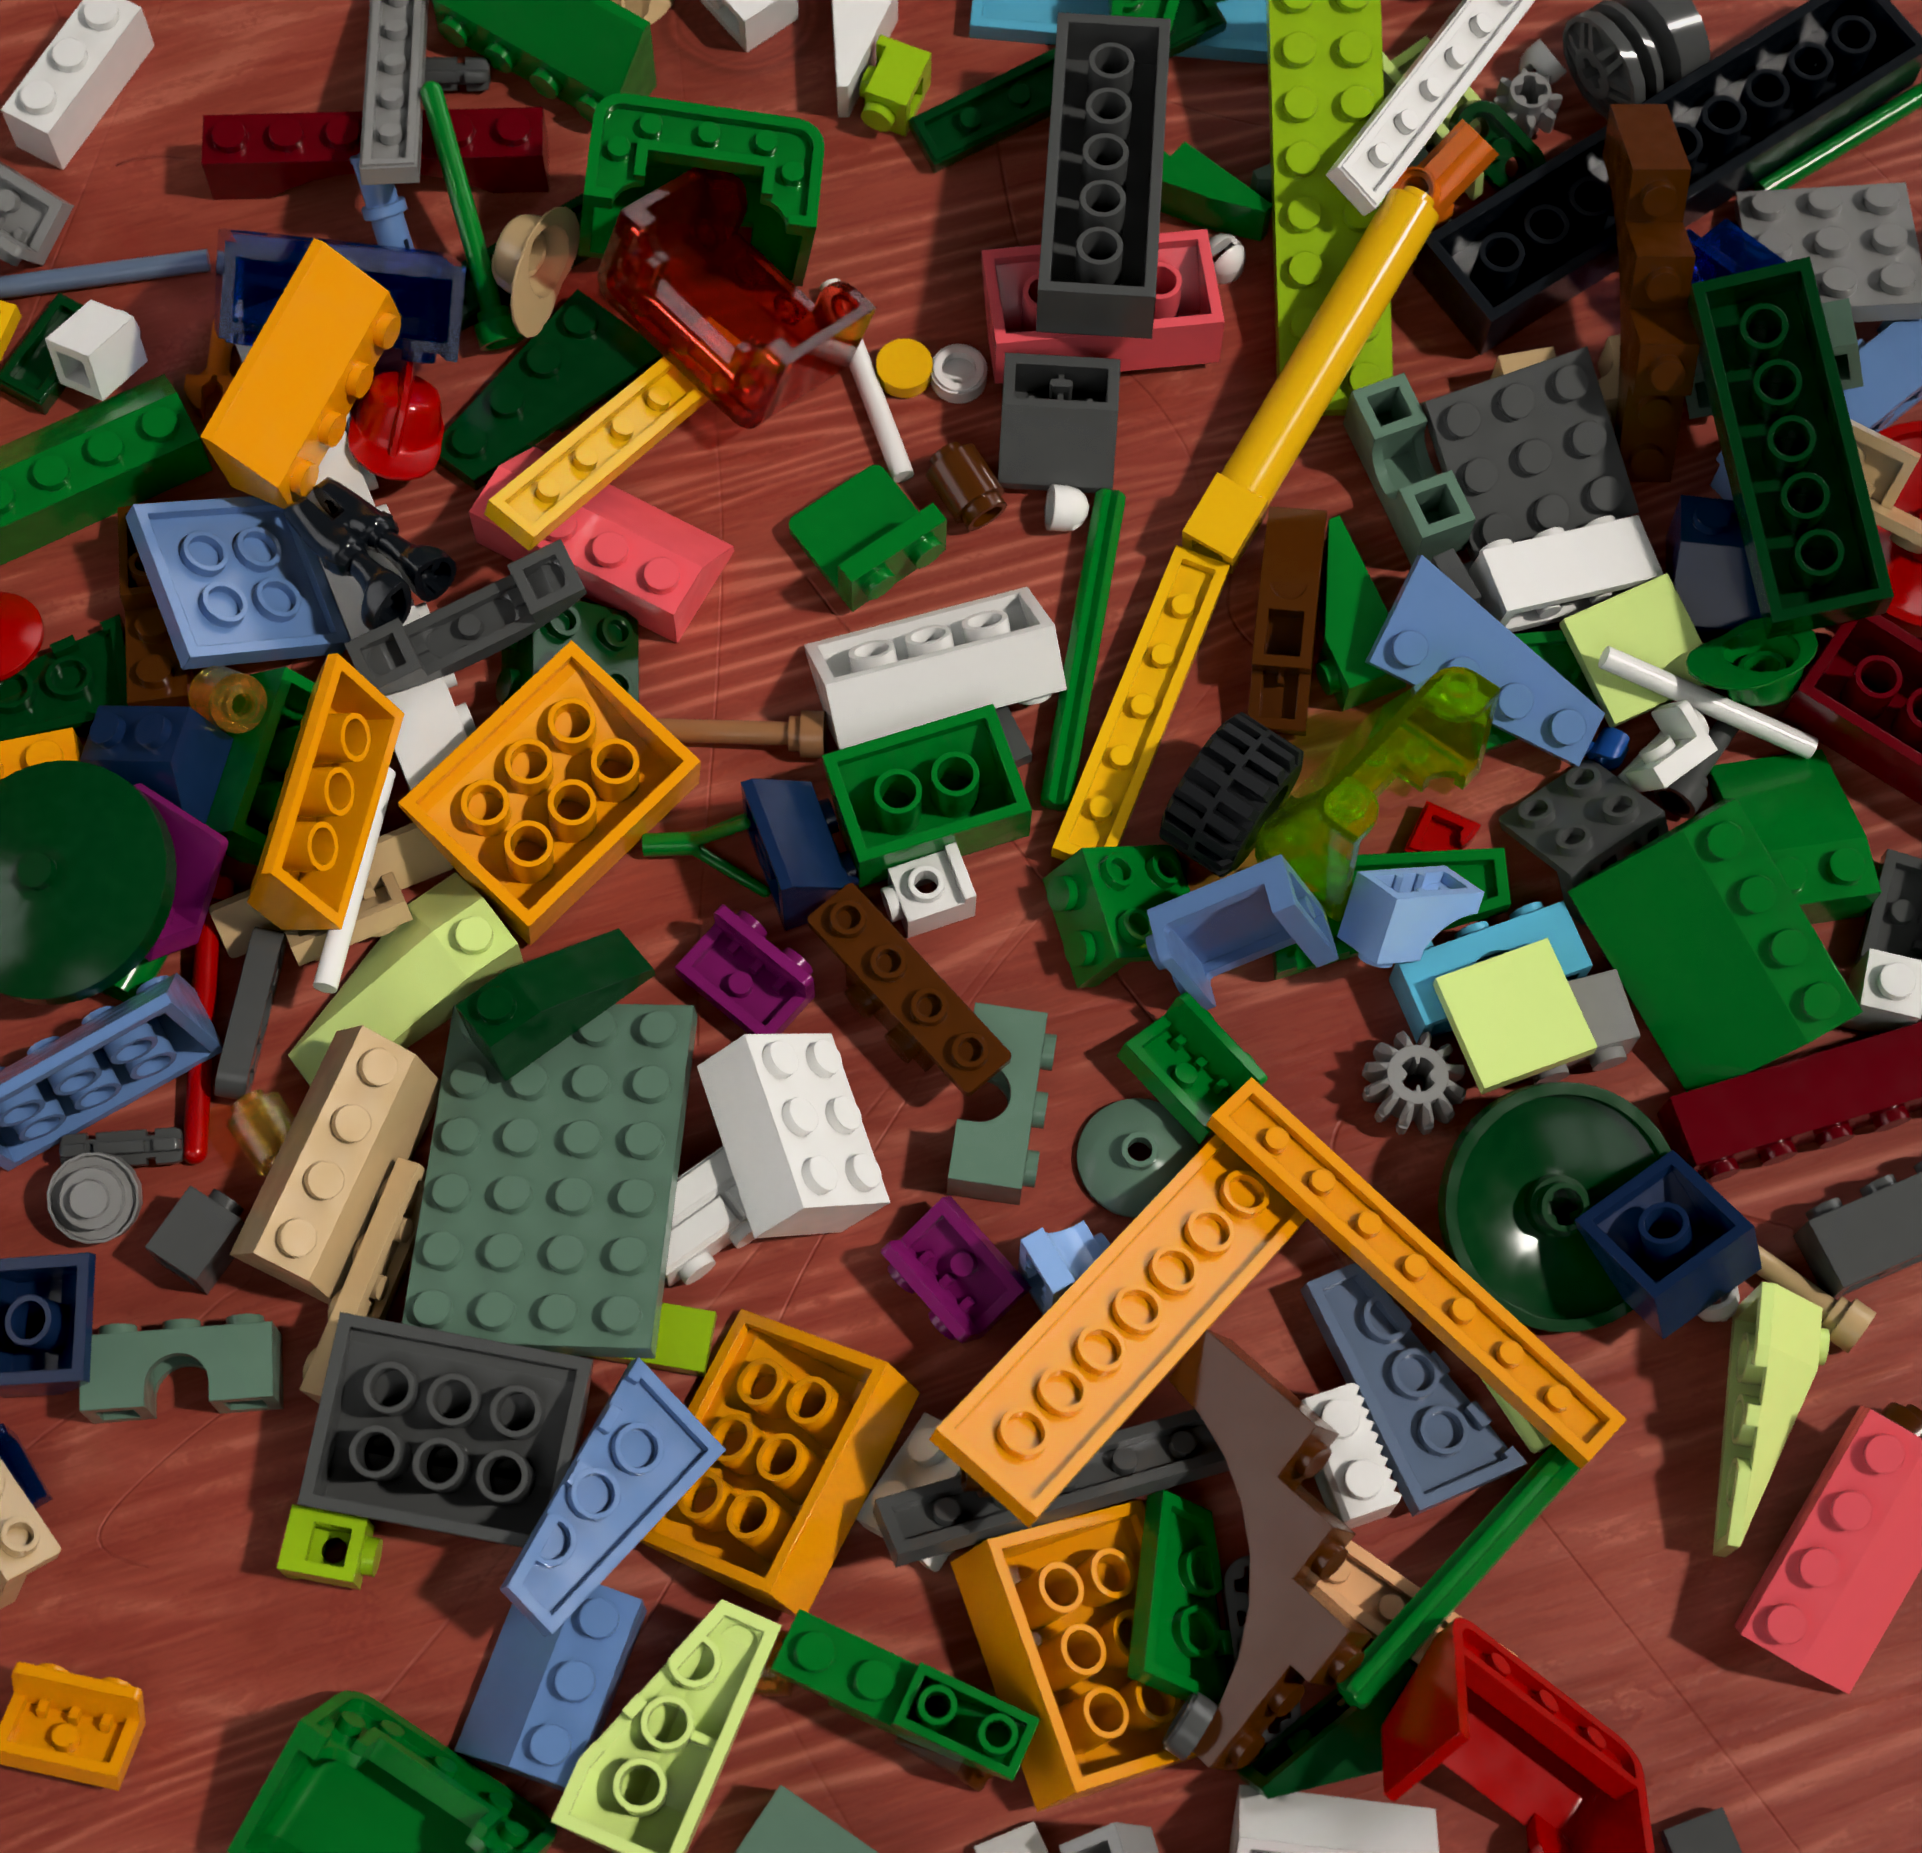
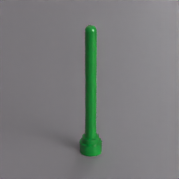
[420,81,524,351]

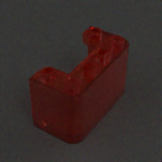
[597,167,877,429]

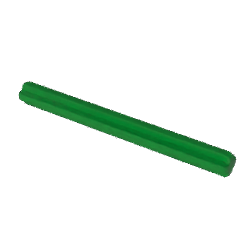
[1040,488,1126,812]
[1336,1444,1581,1709]

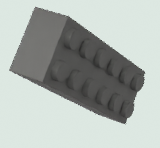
[1036,12,1171,339]

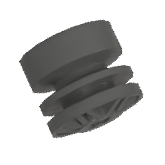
[1563,0,1710,120]

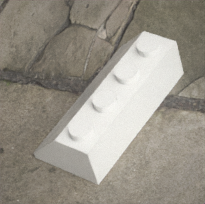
[804,587,1067,750]

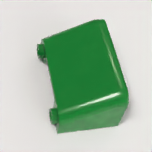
[227,1690,558,1853]

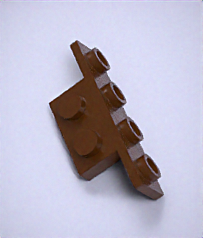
[808,883,1011,1096]

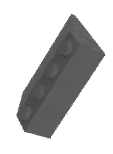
[297,1312,594,1548]

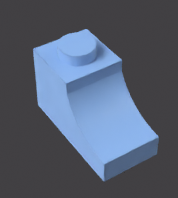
[1337,865,1485,968]
[1018,1220,1111,1315]

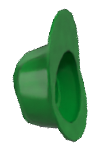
[1686,618,1818,708]

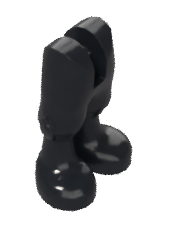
[284,477,457,631]

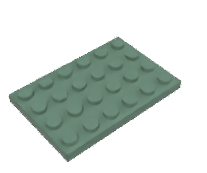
[402,1004,698,1359]

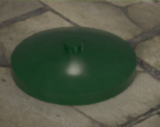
[0,761,177,1005]
[1438,1082,1671,1332]

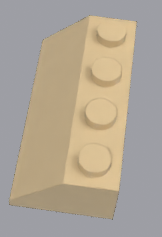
[229,1025,441,1305]

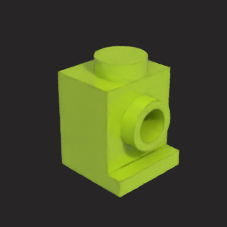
[859,34,931,137]
[277,1504,383,1590]

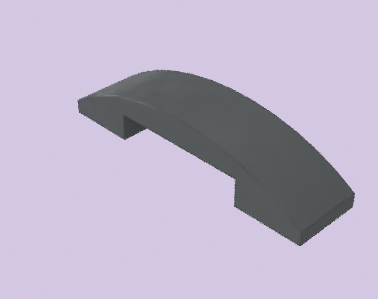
[344,539,587,695]

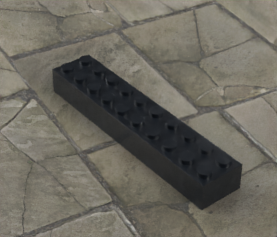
[1413,0,1922,356]

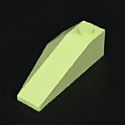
[288,872,524,1086]
[1713,1281,1830,1557]
[551,1599,782,1853]

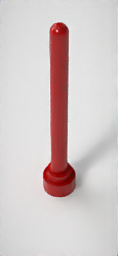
[183,876,235,1164]

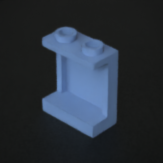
[1146,854,1339,1010]

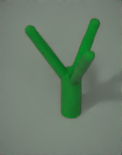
[642,813,771,898]

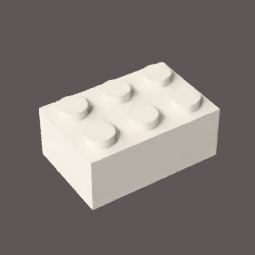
[697,1033,890,1239]

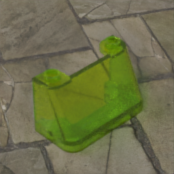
[1255,666,1501,922]

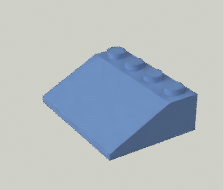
[0,973,223,1171]

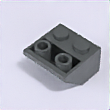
[998,353,1121,493]

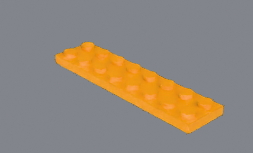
[929,1134,1308,1528]

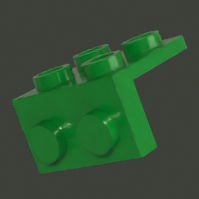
[789,465,947,612]
[1042,845,1190,988]

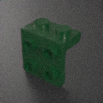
[496,601,639,706]

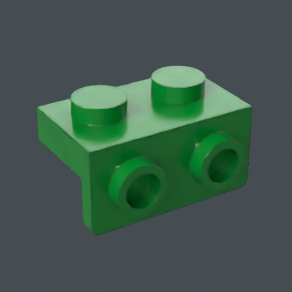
[1117,992,1268,1144]

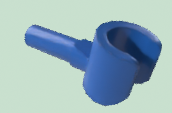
[1585,727,1630,771]

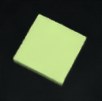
[1559,573,1707,728]
[1432,938,1598,1095]

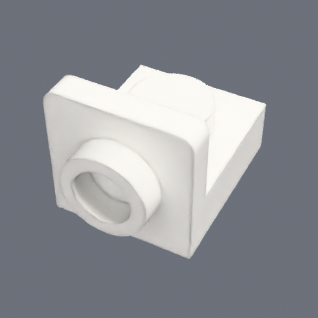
[1624,700,1718,793]

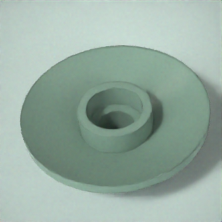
[1077,1098,1199,1218]

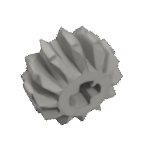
[1362,1030,1466,1135]

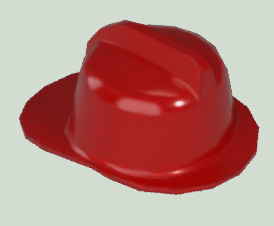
[348,361,444,481]

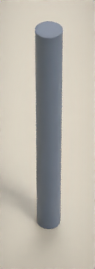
[0,249,211,299]

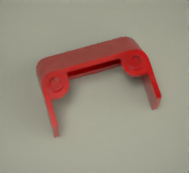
[1382,1618,1655,1853]

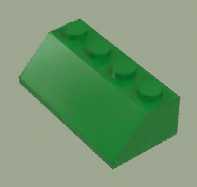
[432,0,657,123]
[0,374,213,566]

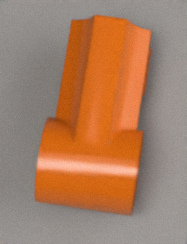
[1391,118,1499,232]

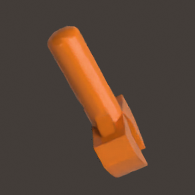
[184,316,234,419]

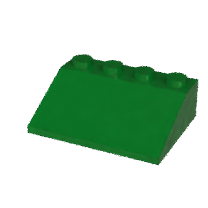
[1566,798,1863,1092]

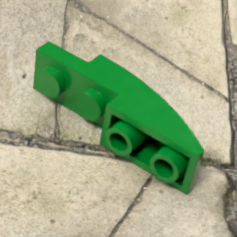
[770,1609,1040,1782]

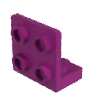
[134,783,228,961]

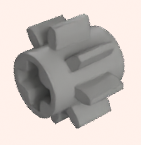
[1493,68,1563,139]

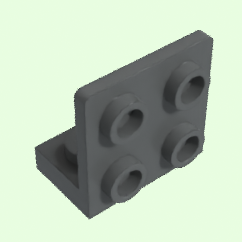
[1499,758,1669,925]

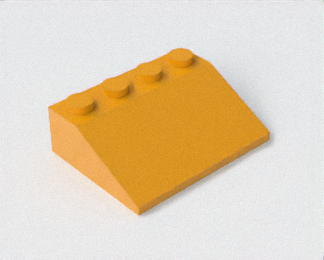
[398,640,701,946]
[640,1309,920,1617]
[950,1499,1197,1812]

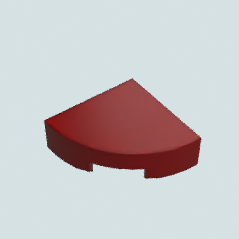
[1403,801,1481,852]

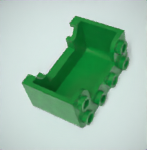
[578,93,825,287]

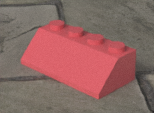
[981,229,1225,384]
[469,447,734,644]
[1734,1405,1922,1694]

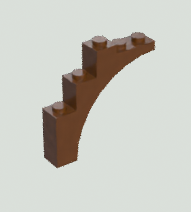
[1603,104,1700,482]
[1168,1330,1372,1771]

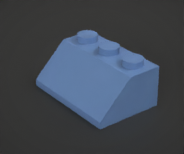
[454,1584,647,1792]

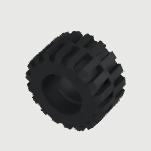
[1159,712,1304,877]

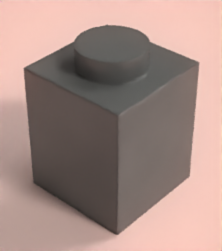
[145,1185,244,1295]

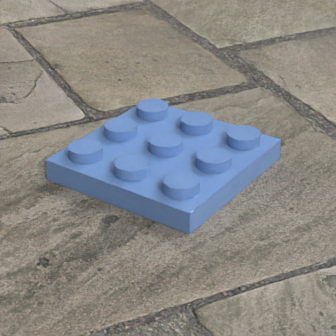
[125,496,351,670]

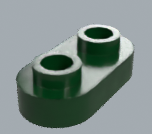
[1449,100,1546,192]

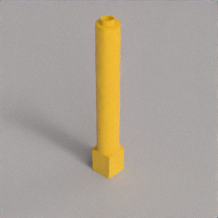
[1182,186,1439,574]

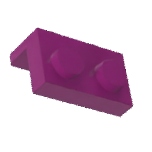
[675,904,815,1034]
[880,1196,1032,1343]

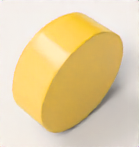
[876,338,933,398]

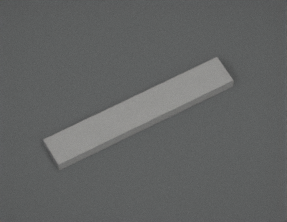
[359,0,429,185]

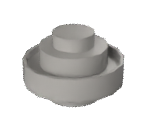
[47,1151,143,1244]

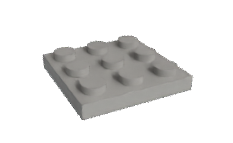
[1734,182,1922,323]

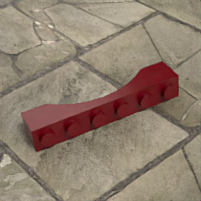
[201,107,549,200]

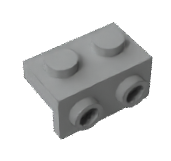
[0,161,74,267]

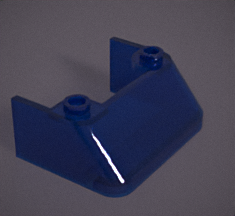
[214,229,466,364]

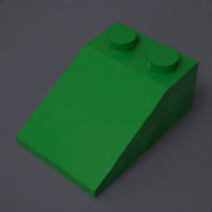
[1707,749,1882,925]

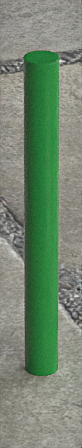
[1754,82,1922,191]

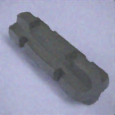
[425,57,491,91]
[59,1127,183,1167]

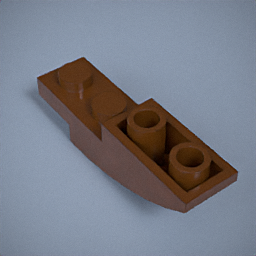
[118,500,195,708]
[1248,506,1327,736]

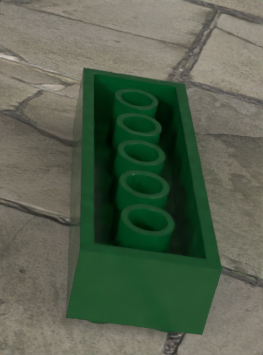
[1687,257,1894,639]

